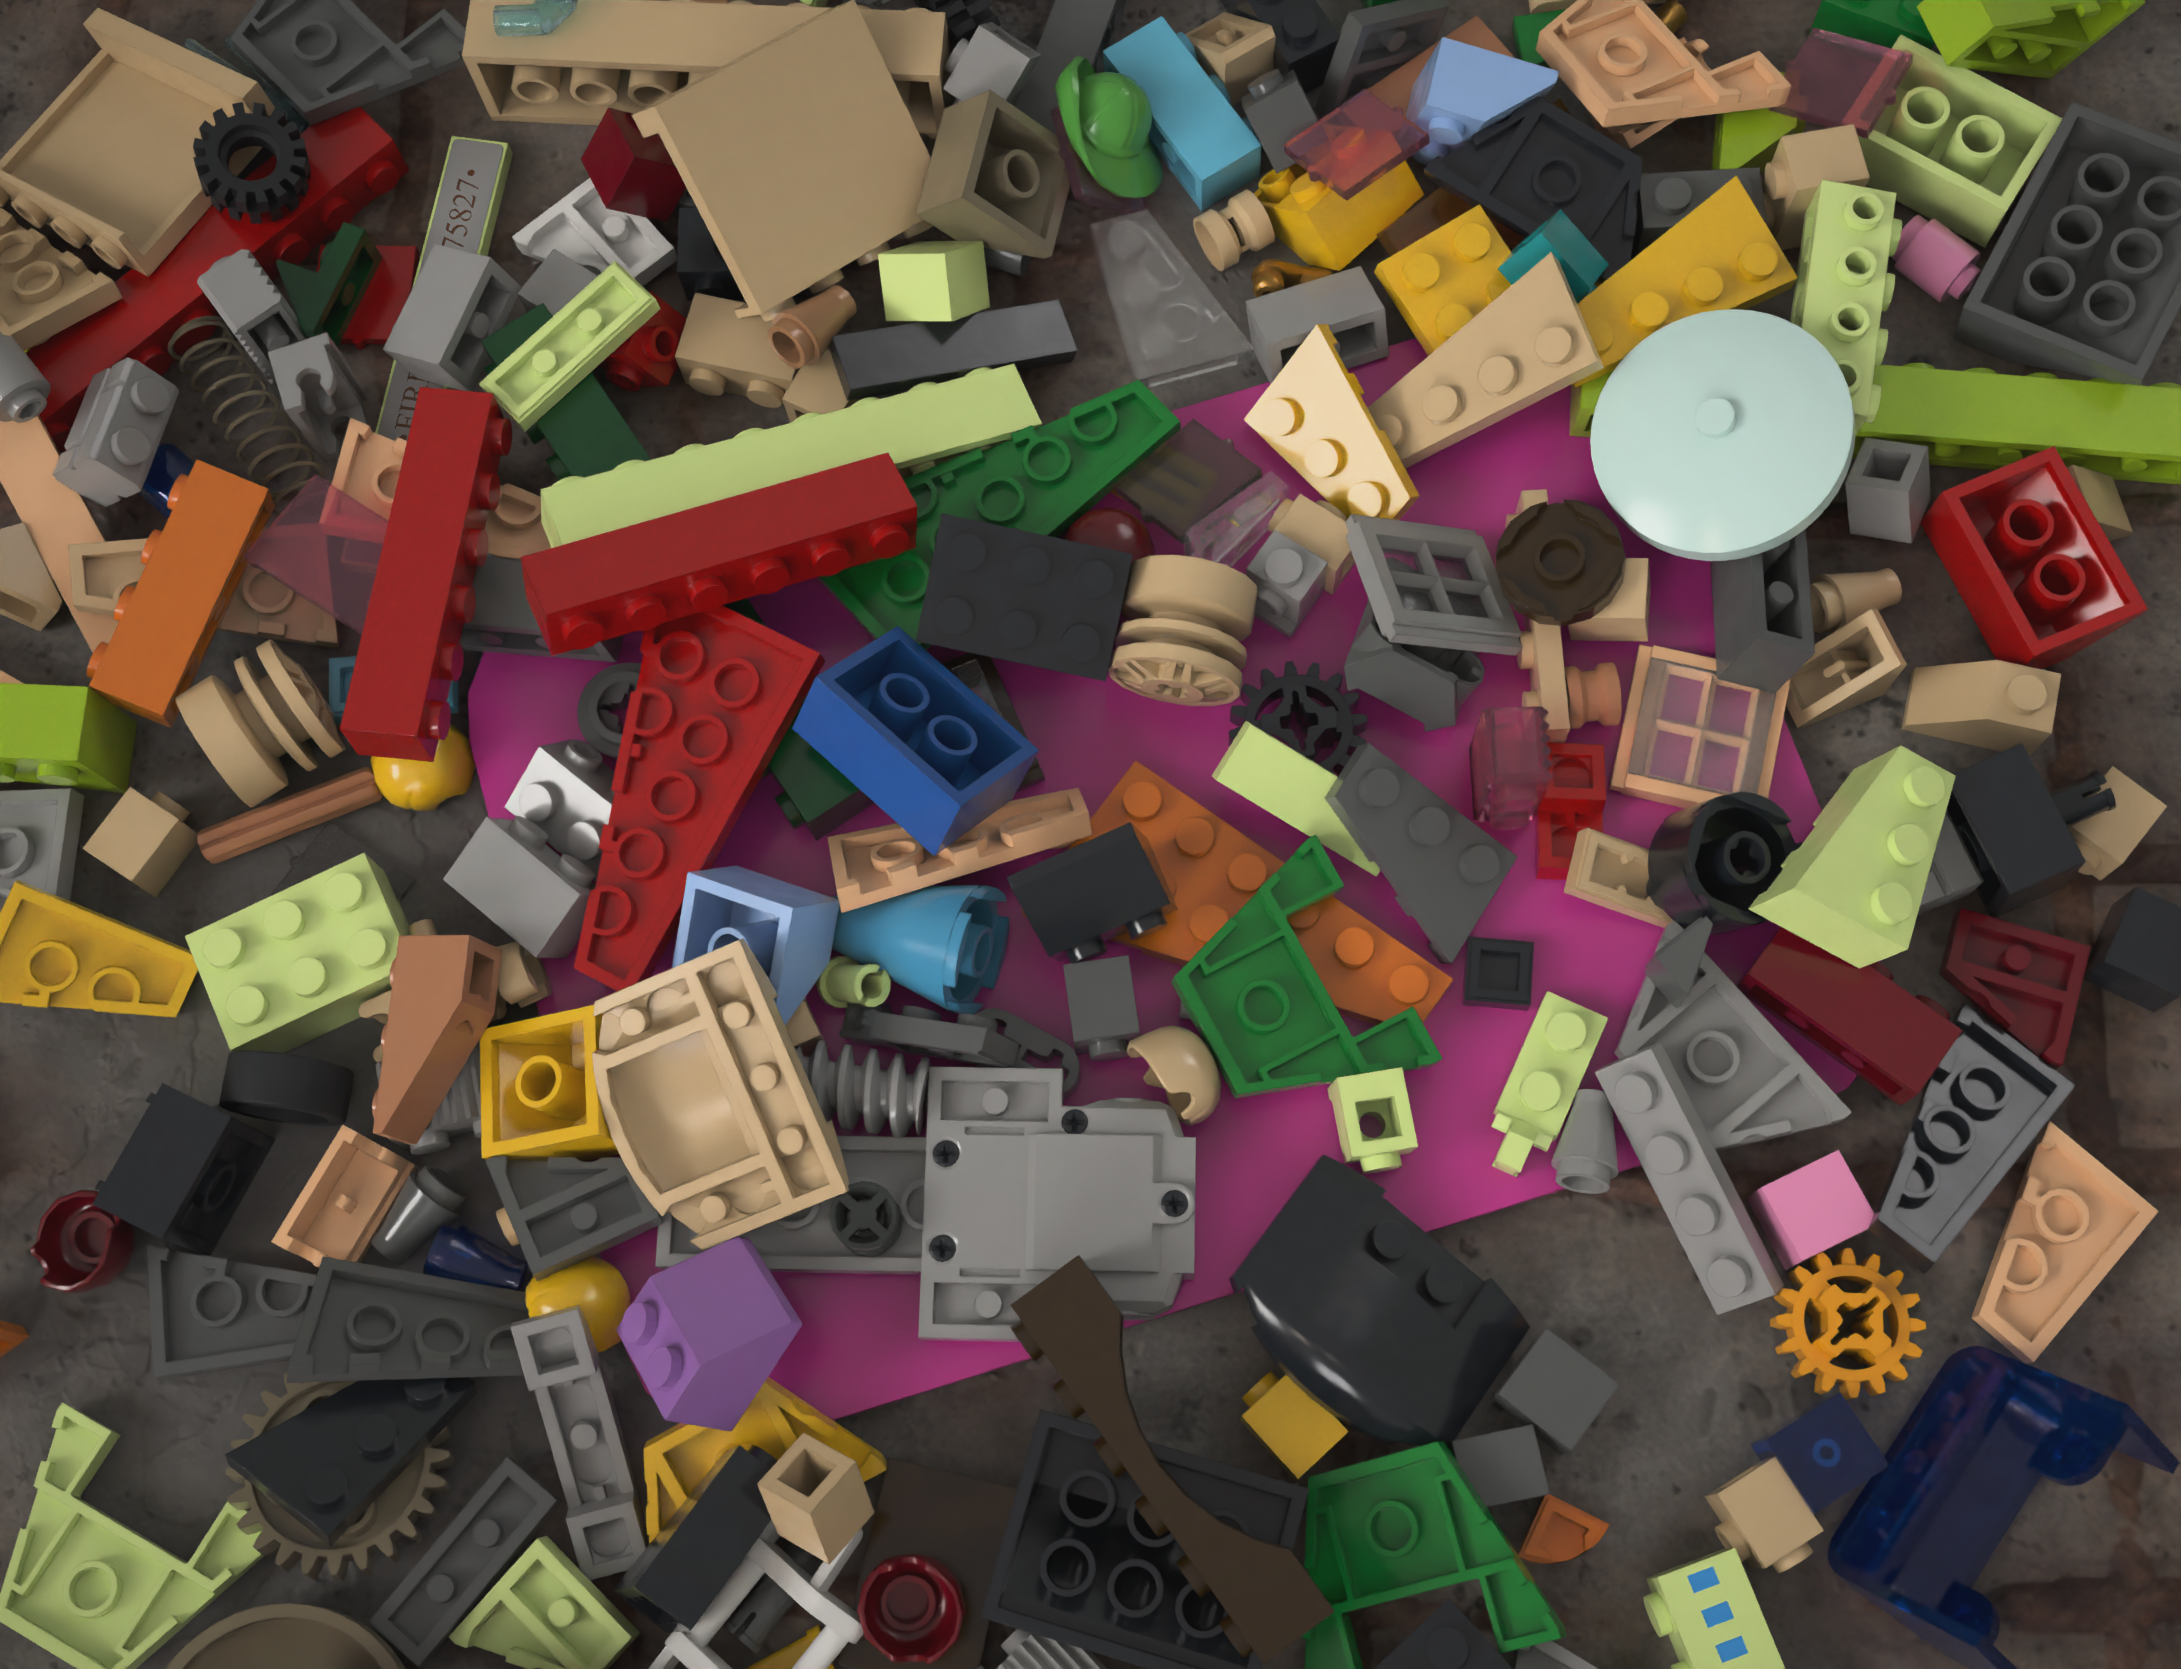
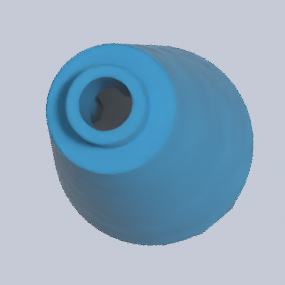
[832,885,1009,1015]

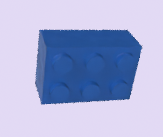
[792,626,1039,856]

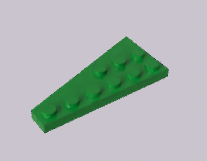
[816,380,1181,650]

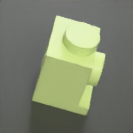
[1327,1067,1418,1174]

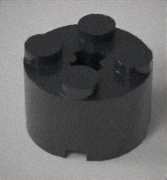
[1646,792,1802,935]

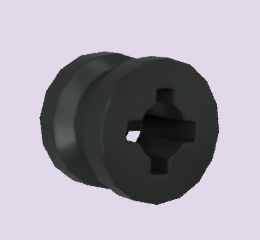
[829,1181,903,1257]

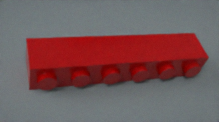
[340,387,512,762]
[520,452,918,656]

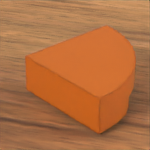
[1517,1494,1610,1564]

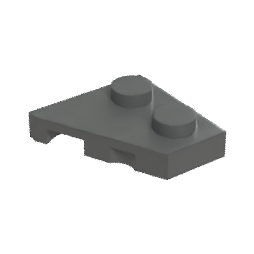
[485,1156,663,1281]

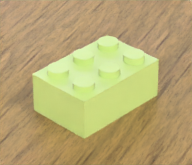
[1842,35,2063,248]
[185,852,410,1053]

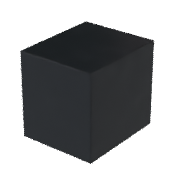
[2084,887,2181,1012]

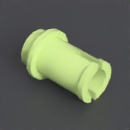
[816,956,891,1008]

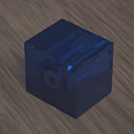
[1750,1392,1890,1514]

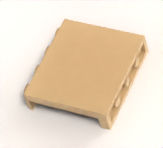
[632,0,933,322]
[0,8,275,277]

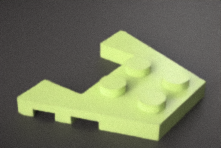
[0,1402,264,1669]

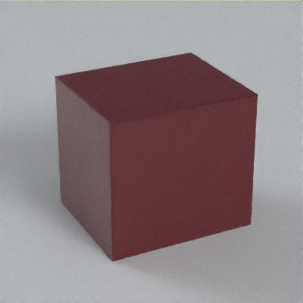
[580,107,686,222]

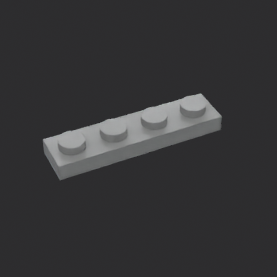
[1595,1041,1784,1315]

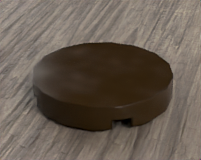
[1495,499,1626,626]

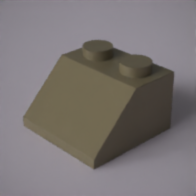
[916,90,1078,259]

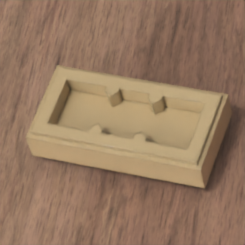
[1563,828,1686,929]

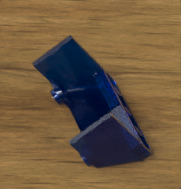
[1828,1346,2180,1669]

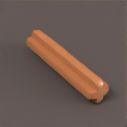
[197,767,383,864]

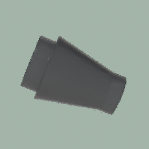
[371,1164,467,1265]

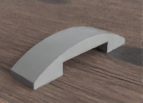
[510,1305,649,1580]

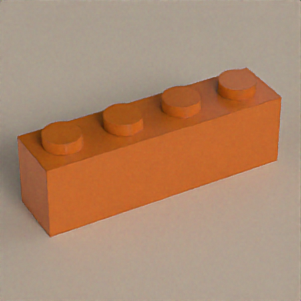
[87,459,275,728]

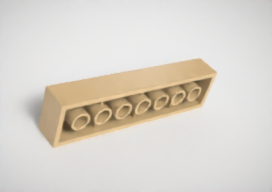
[462,0,954,140]

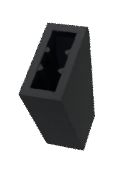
[612,1445,778,1633]

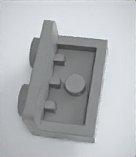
[505,740,614,881]

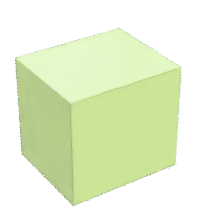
[878,241,990,321]

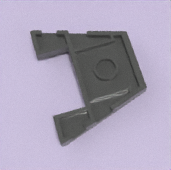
[230,0,466,126]

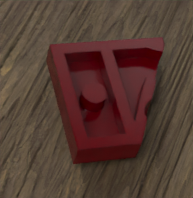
[1939,908,2091,1070]

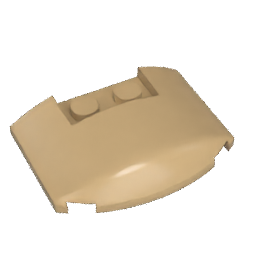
[592,938,849,1250]

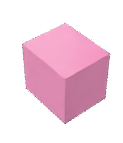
[1746,1150,1874,1270]

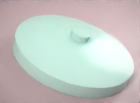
[1590,309,1856,561]

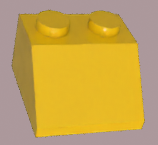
[480,1005,619,1161]

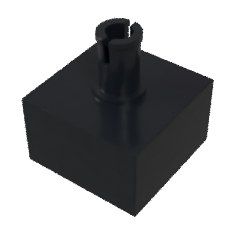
[1947,743,2116,918]

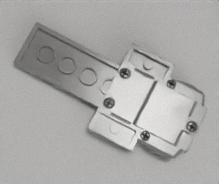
[655,1067,1196,1342]

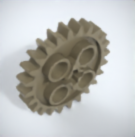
[225,1373,455,1581]

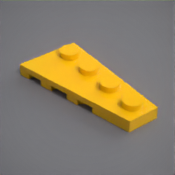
[1573,175,1798,388]

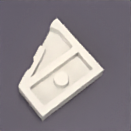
[512,178,677,286]

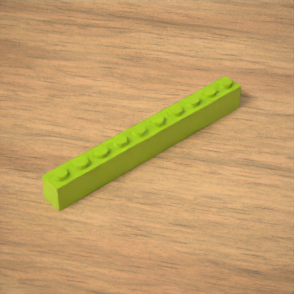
[1569,363,2181,485]

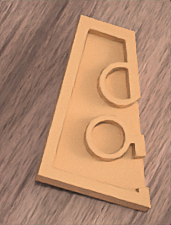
[1971,1121,2159,1364]

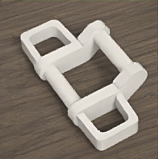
[649,1520,864,1669]

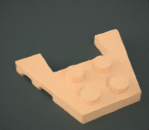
[1536,0,1792,127]

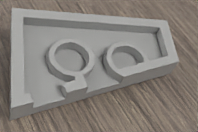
[0,788,85,912]

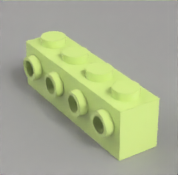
[1790,179,1902,436]

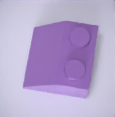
[616,1236,803,1432]

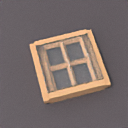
[1609,645,1791,808]

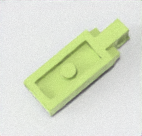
[1491,991,1608,1177]

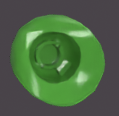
[1055,55,1164,198]

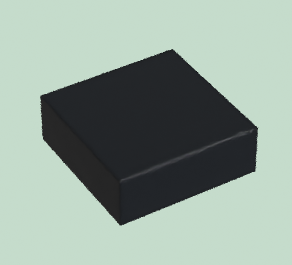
[1462,936,1534,1011]

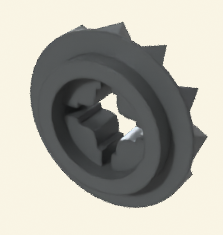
[577,662,641,760]

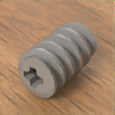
[796,1040,931,1138]

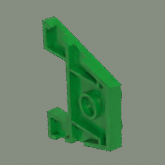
[1171,835,1443,1099]
[1301,1441,1567,1669]

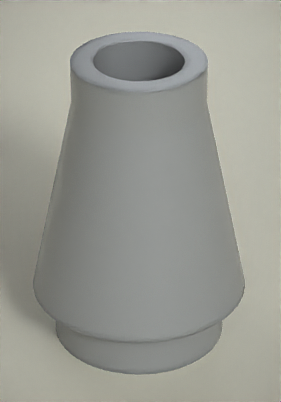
[1551,1089,1619,1194]

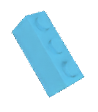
[1103,16,1263,211]

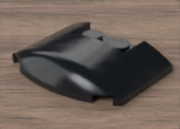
[1229,1154,1530,1448]

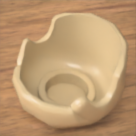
[1127,1025,1221,1126]

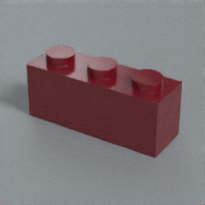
[1736,926,1963,1106]

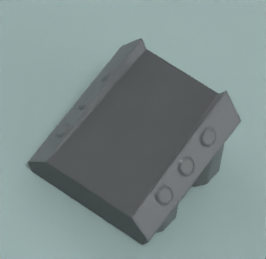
[1344,558,1485,732]

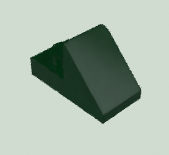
[276,222,383,348]

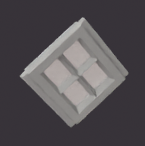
[1345,514,1522,656]

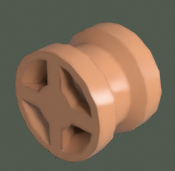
[1564,662,1622,730]

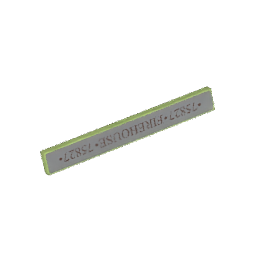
[341,136,513,577]

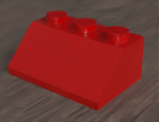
[1920,446,2148,669]

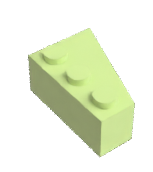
[1748,745,1956,969]

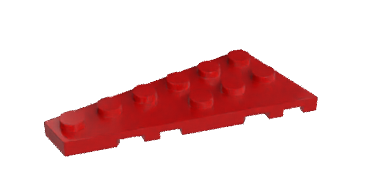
[574,605,826,992]

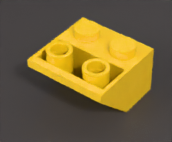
[1253,128,1425,271]

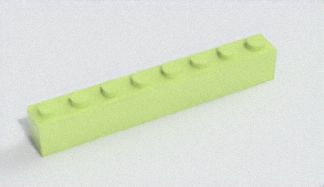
[541,364,1042,548]

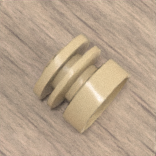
[1108,555,1258,706]
[175,639,346,808]

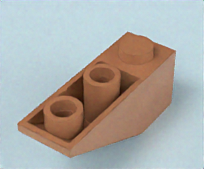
[372,935,502,1144]

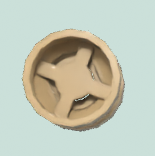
[1193,189,1275,272]

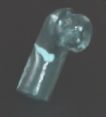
[493,0,578,37]

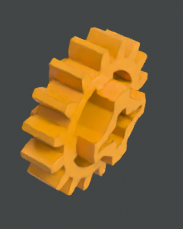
[1770,1248,1926,1400]

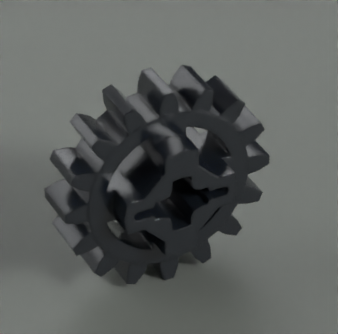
[1228,661,1368,774]

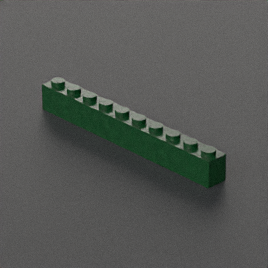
[481,303,874,841]

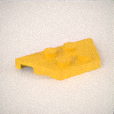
[644,1377,887,1544]

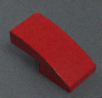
[1536,742,1607,880]

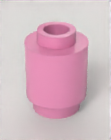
[1891,214,1982,303]

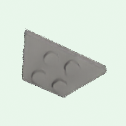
[1614,920,1852,1152]

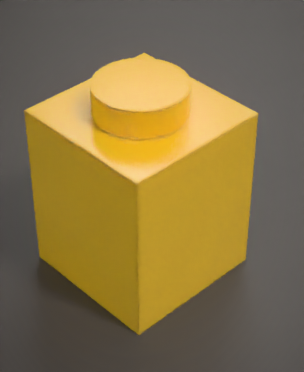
[1240,1371,1349,1482]

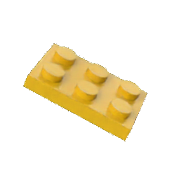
[1374,204,1511,356]

